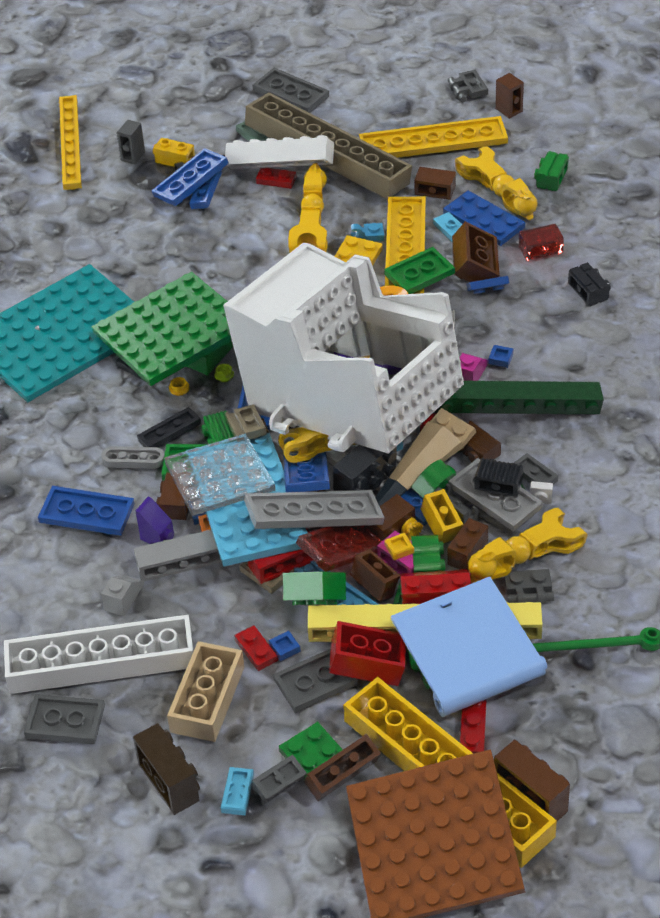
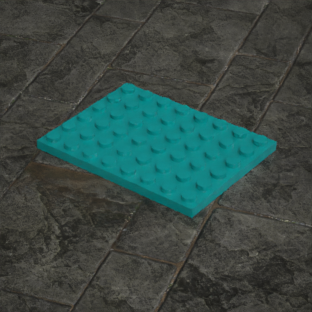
[0,264,134,403]

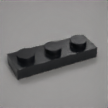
[137,407,201,448]

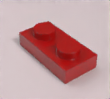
[256,167,297,189]
[234,625,278,671]

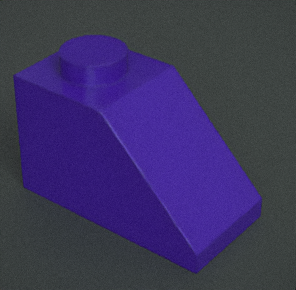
[135,496,174,544]

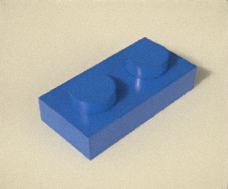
[466,276,509,294]

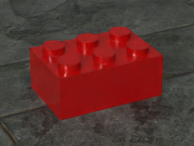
[329,621,406,686]

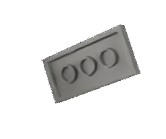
[448,458,543,532]

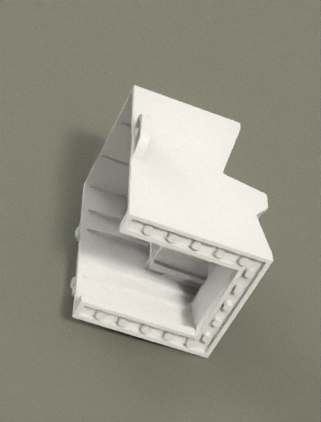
[223,243,464,454]

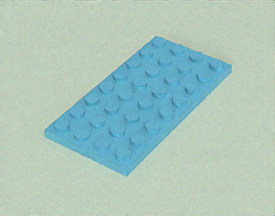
[187,432,311,567]

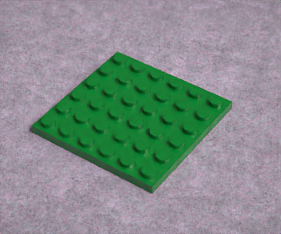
[91,271,232,386]

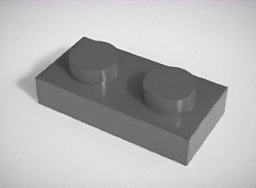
[514,453,558,485]

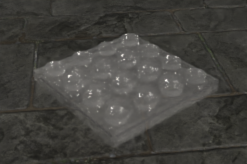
[164,433,276,516]

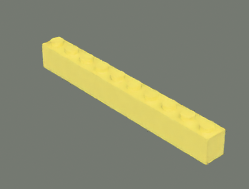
[308,602,542,642]

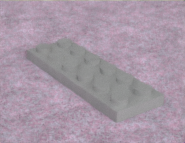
[244,490,385,529]

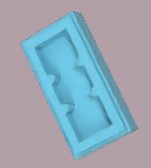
[433,212,462,242]
[220,767,254,816]

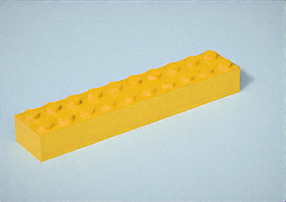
[343,677,557,868]

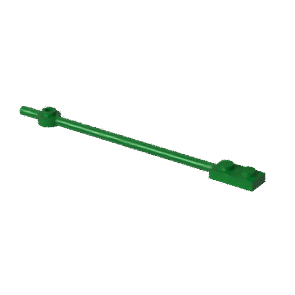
[408,627,660,670]

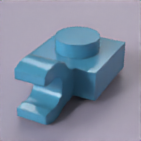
[351,223,384,242]

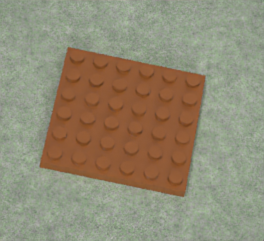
[346,749,526,918]

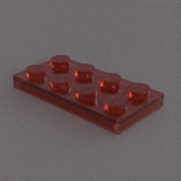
[296,525,382,572]

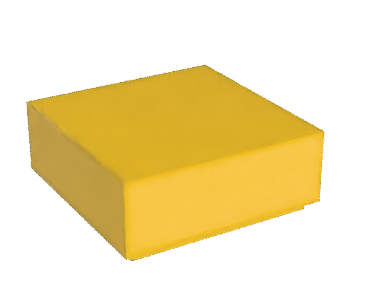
[384,533,414,560]

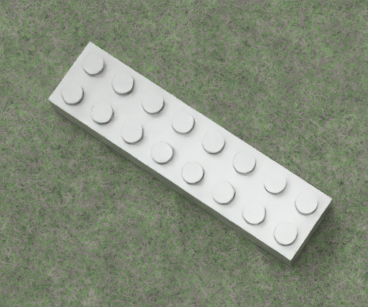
[4,615,194,694]

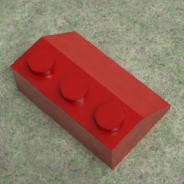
[400,570,471,604]

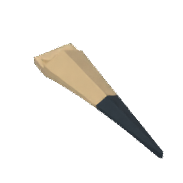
[349,408,476,539]

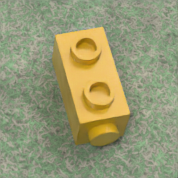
[153,138,195,167]

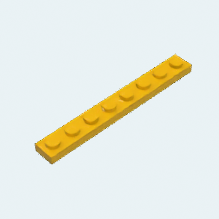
[59,95,82,190]

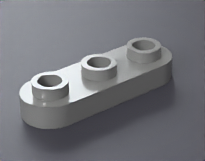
[101,446,164,469]

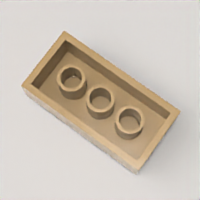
[167,641,244,742]

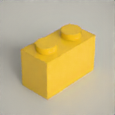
[420,489,464,543]

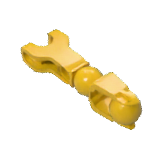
[455,146,538,220]
[288,163,328,253]
[278,427,357,463]
[468,508,588,583]

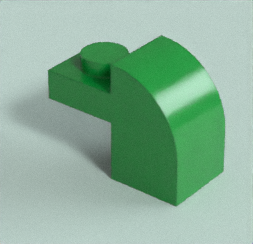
[411,459,456,498]

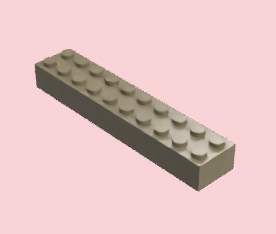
[245,92,412,199]

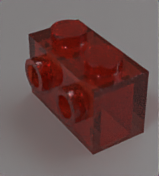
[519,223,564,261]

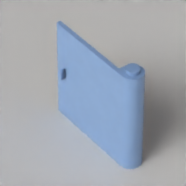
[390,577,547,717]

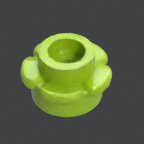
[214,364,234,382]

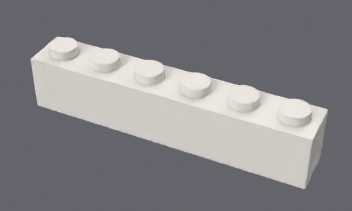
[225,135,334,170]

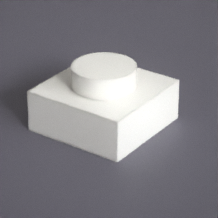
[530,481,553,504]

